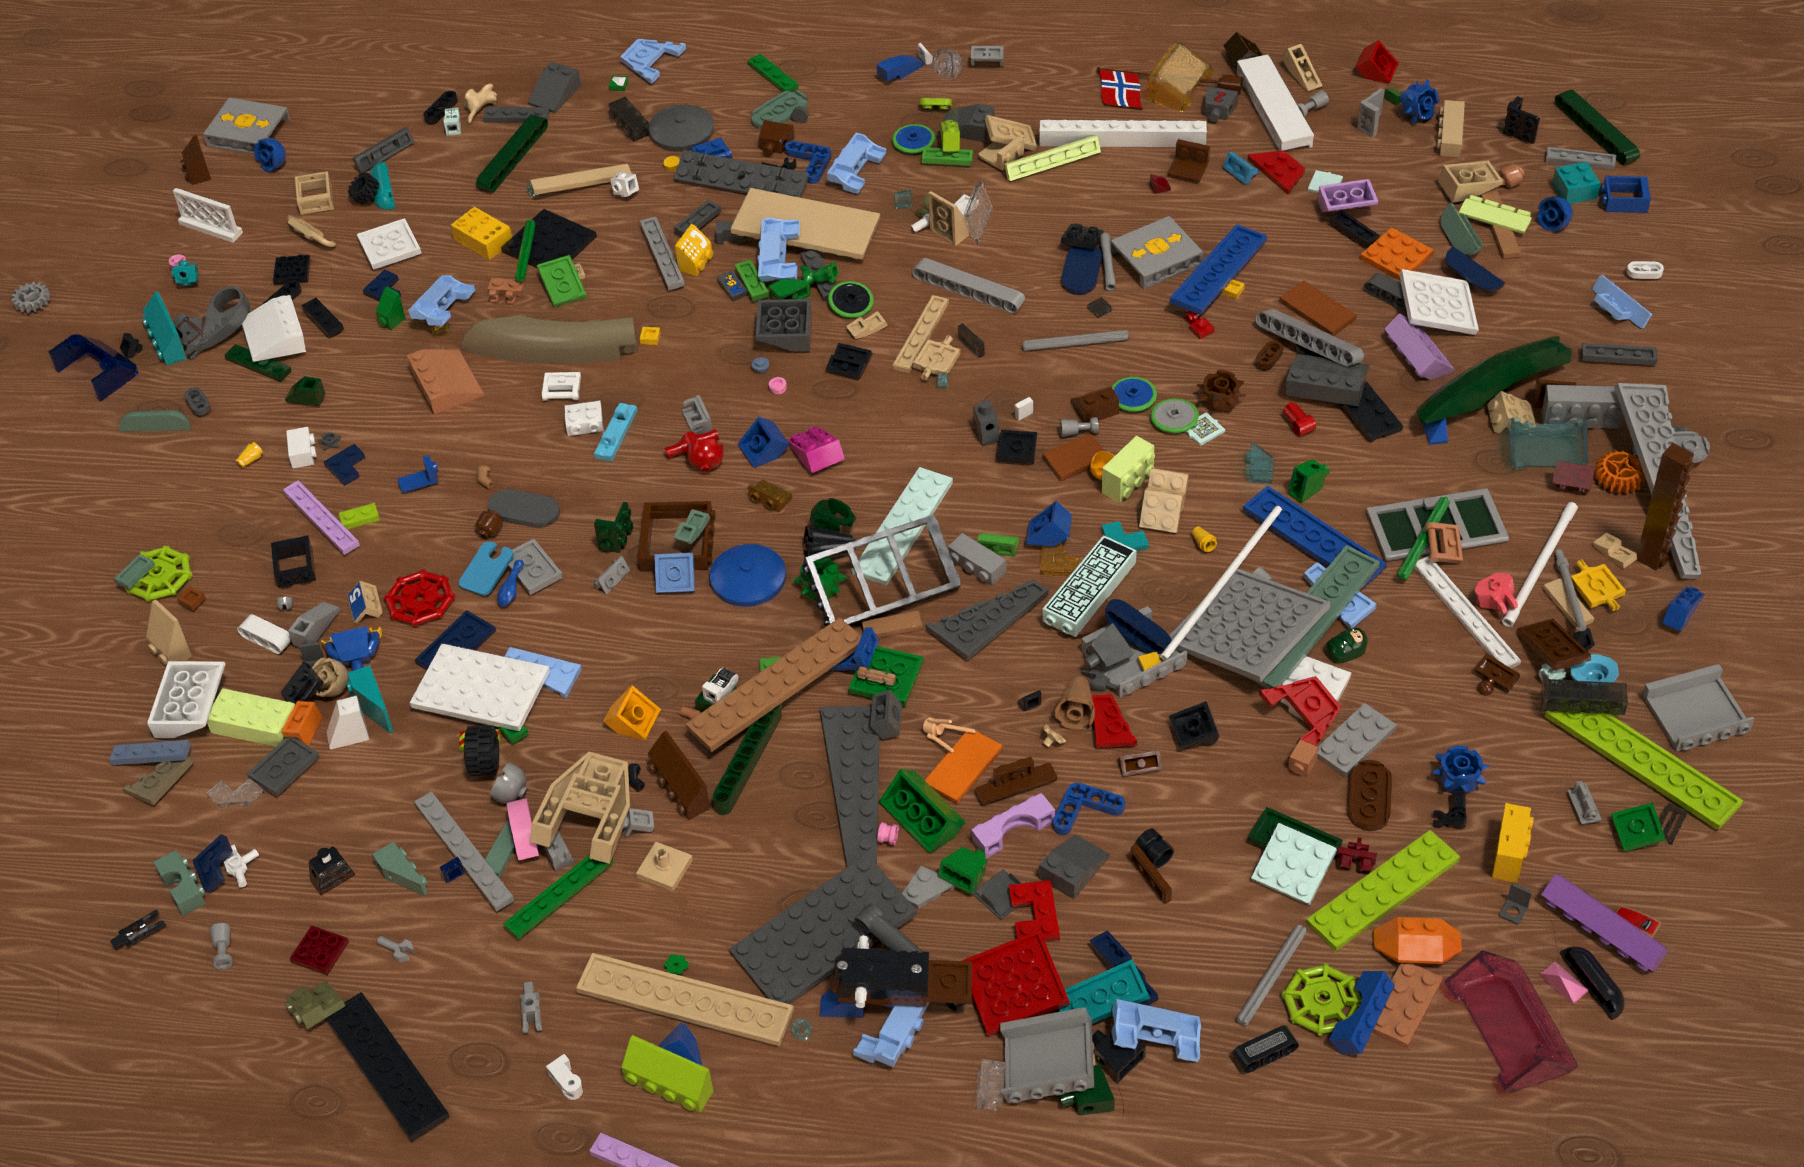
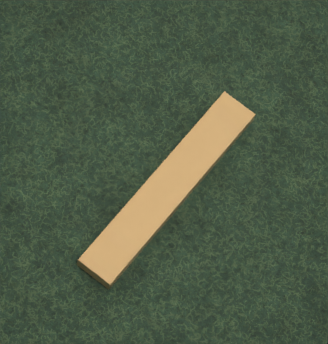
[530,164,632,195]
[893,295,949,373]

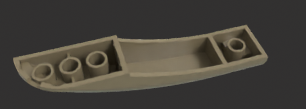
[461,315,638,364]

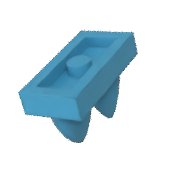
[1223,152,1258,184]

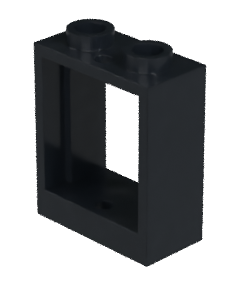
[271,535,316,588]

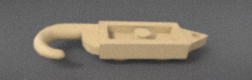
[287,215,336,247]

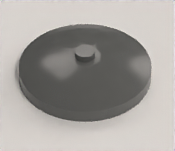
[649,104,714,152]

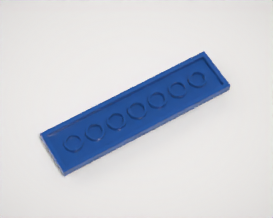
[1169,224,1267,315]
[1243,486,1387,590]

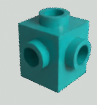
[172,260,199,286]

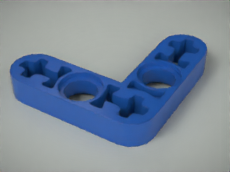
[785,141,831,184]
[1053,782,1125,835]

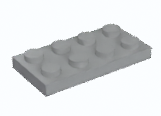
[1318,703,1397,778]

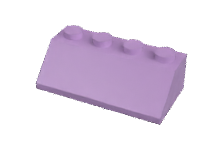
[1385,314,1455,380]

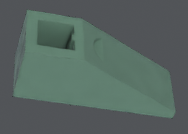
[372,841,428,896]

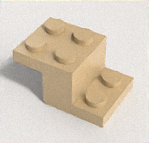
[1139,468,1189,533]

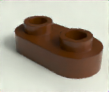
[1256,341,1283,369]

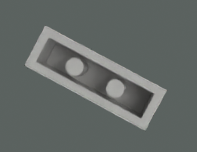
[947,533,1007,586]

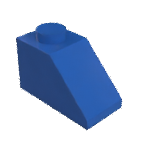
[820,990,864,1018]

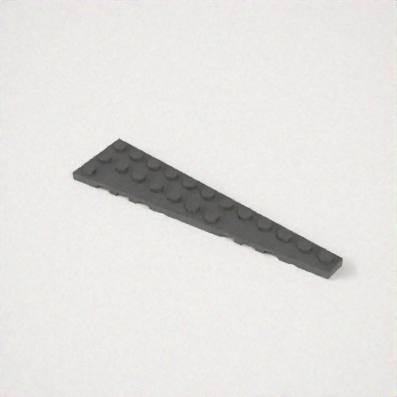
[820,706,880,867]

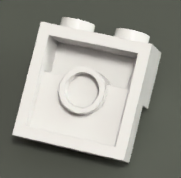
[565,401,604,436]

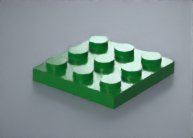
[849,646,924,706]

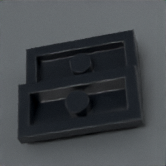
[826,343,873,379]

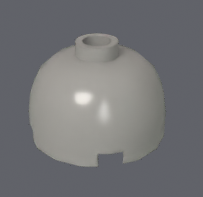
[490,762,528,804]

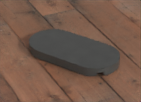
[488,489,560,528]

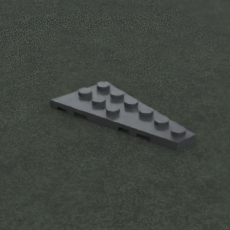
[926,580,1049,661]

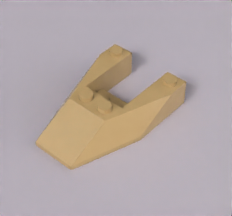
[530,752,630,864]

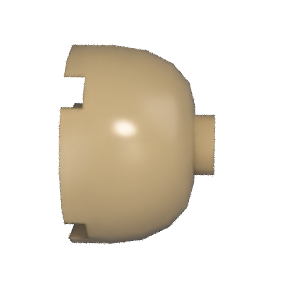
[312,658,348,697]

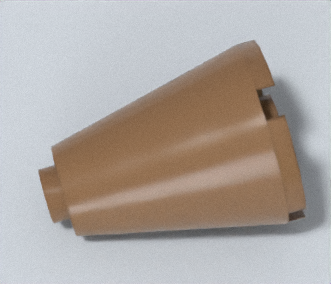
[1055,676,1095,730]

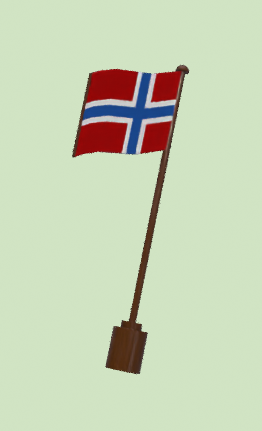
[1096,67,1243,110]

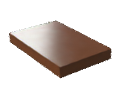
[1043,433,1104,481]

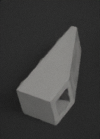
[288,602,340,648]

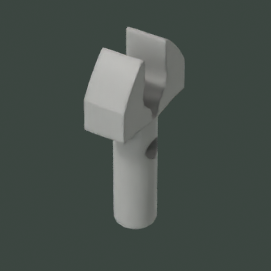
[377,936,415,962]

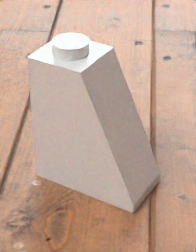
[326,696,369,750]

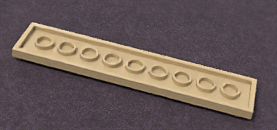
[576,953,794,1046]

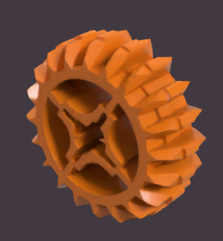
[1595,449,1646,495]

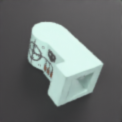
[444,107,461,136]

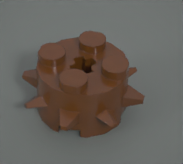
[1197,370,1246,413]

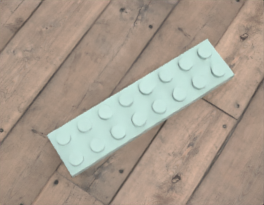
[852,467,953,586]

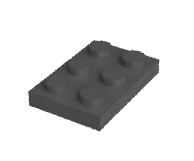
[247,737,320,797]

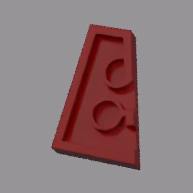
[1092,694,1137,748]

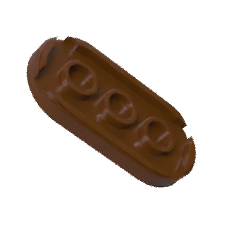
[1348,760,1392,831]

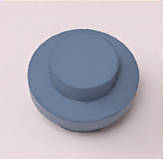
[752,357,770,374]

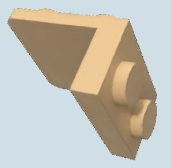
[979,136,1024,171]
[1487,391,1536,434]

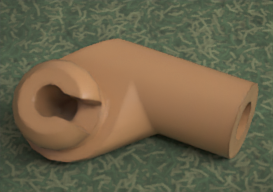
[477,465,494,489]

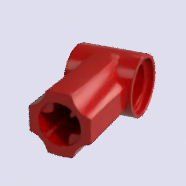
[1283,402,1316,436]

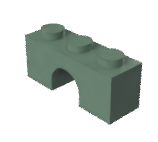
[154,850,206,916]

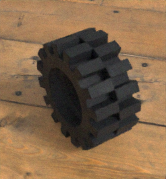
[348,172,379,205]

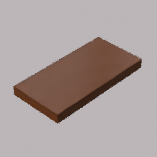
[1280,281,1357,336]

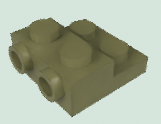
[285,981,345,1029]

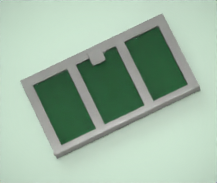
[1366,488,1509,562]

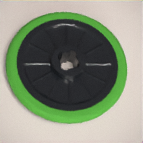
[828,281,874,318]

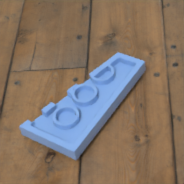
[1304,562,1377,629]

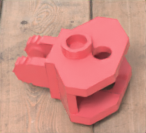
[1474,573,1518,615]

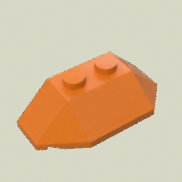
[1373,917,1462,964]

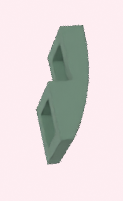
[673,509,710,544]

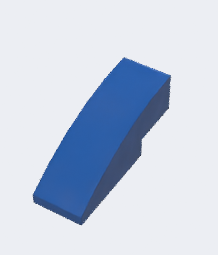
[876,55,924,82]

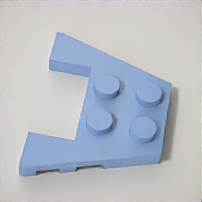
[620,39,686,84]

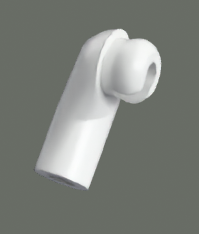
[911,214,930,233]

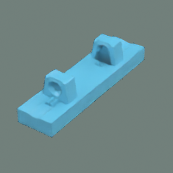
[594,403,638,462]

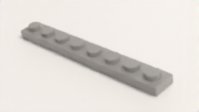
[414,791,514,912]

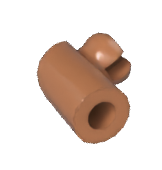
[680,706,701,720]

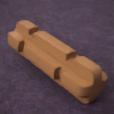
[857,666,896,686]

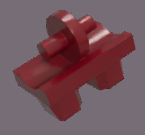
[1337,837,1377,874]

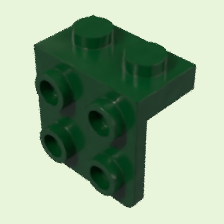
[594,502,633,553]

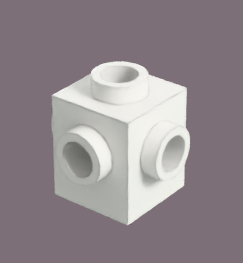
[610,172,639,197]

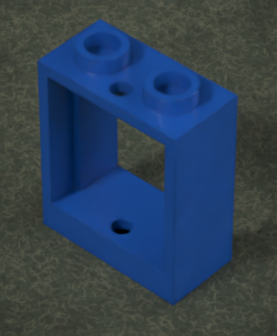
[1600,176,1651,213]

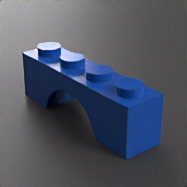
[1329,971,1395,1054]

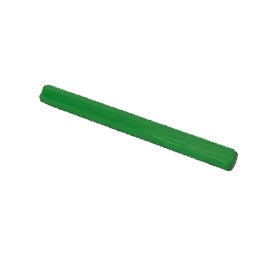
[1397,497,1450,580]

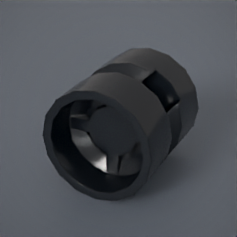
[1135,828,1174,868]

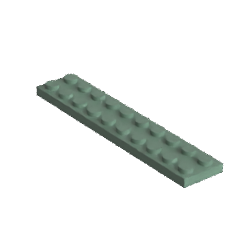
[1245,545,1380,689]

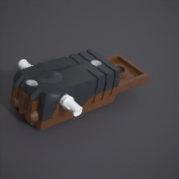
[833,936,972,1008]

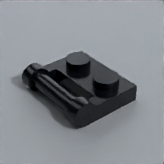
[281,662,324,704]

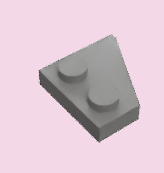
[902,866,956,910]

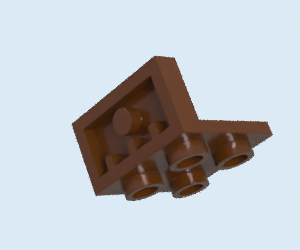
[1168,139,1210,182]

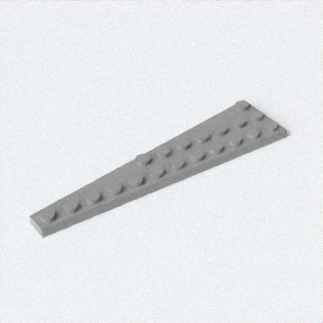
[1614,383,1701,579]

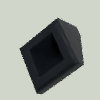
[1018,690,1041,711]

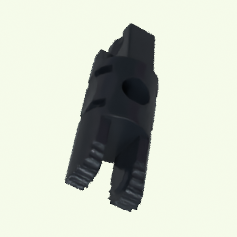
[110,909,166,950]

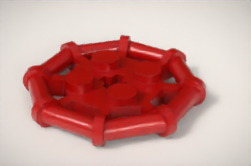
[384,569,455,627]

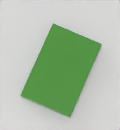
[537,255,587,308]

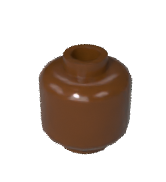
[475,510,503,539]

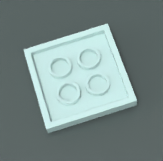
[1251,823,1337,906]

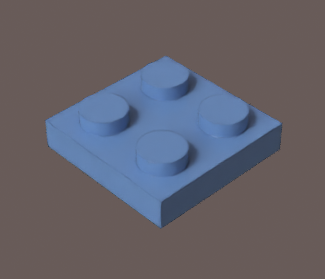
[655,553,695,593]

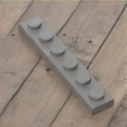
[640,217,685,291]

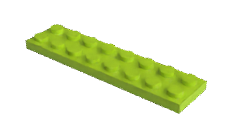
[1306,830,1460,952]

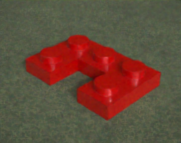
[1009,880,1060,942]

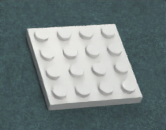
[1399,269,1479,335]

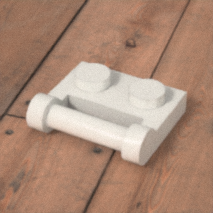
[542,372,581,401]

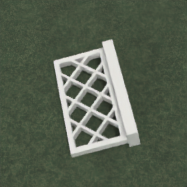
[173,188,243,243]

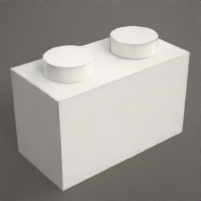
[287,427,317,468]

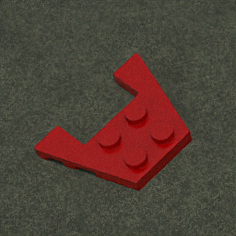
[1259,676,1342,746]

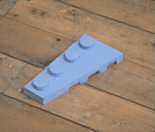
[504,647,582,699]

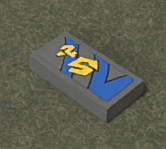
[717,271,748,301]

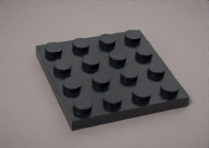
[501,209,597,268]

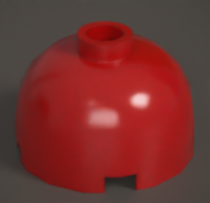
[687,439,724,472]

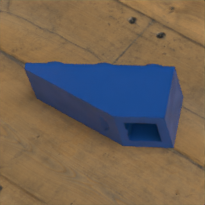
[1662,586,1705,631]

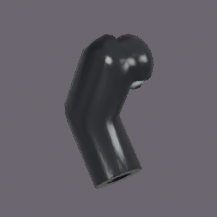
[628,763,645,791]

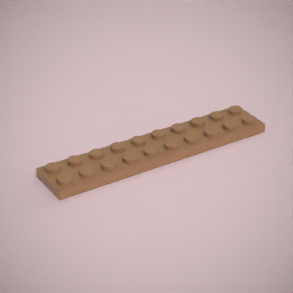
[686,617,861,752]

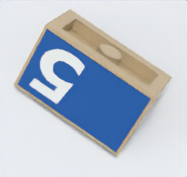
[347,581,383,624]

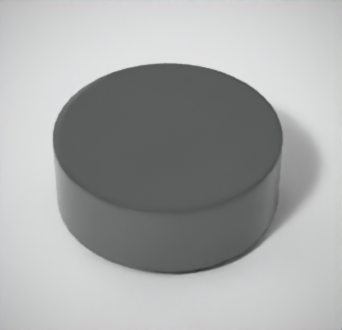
[792,106,809,123]

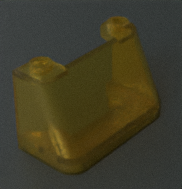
[1148,41,1213,112]

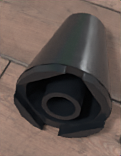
[803,525,856,559]

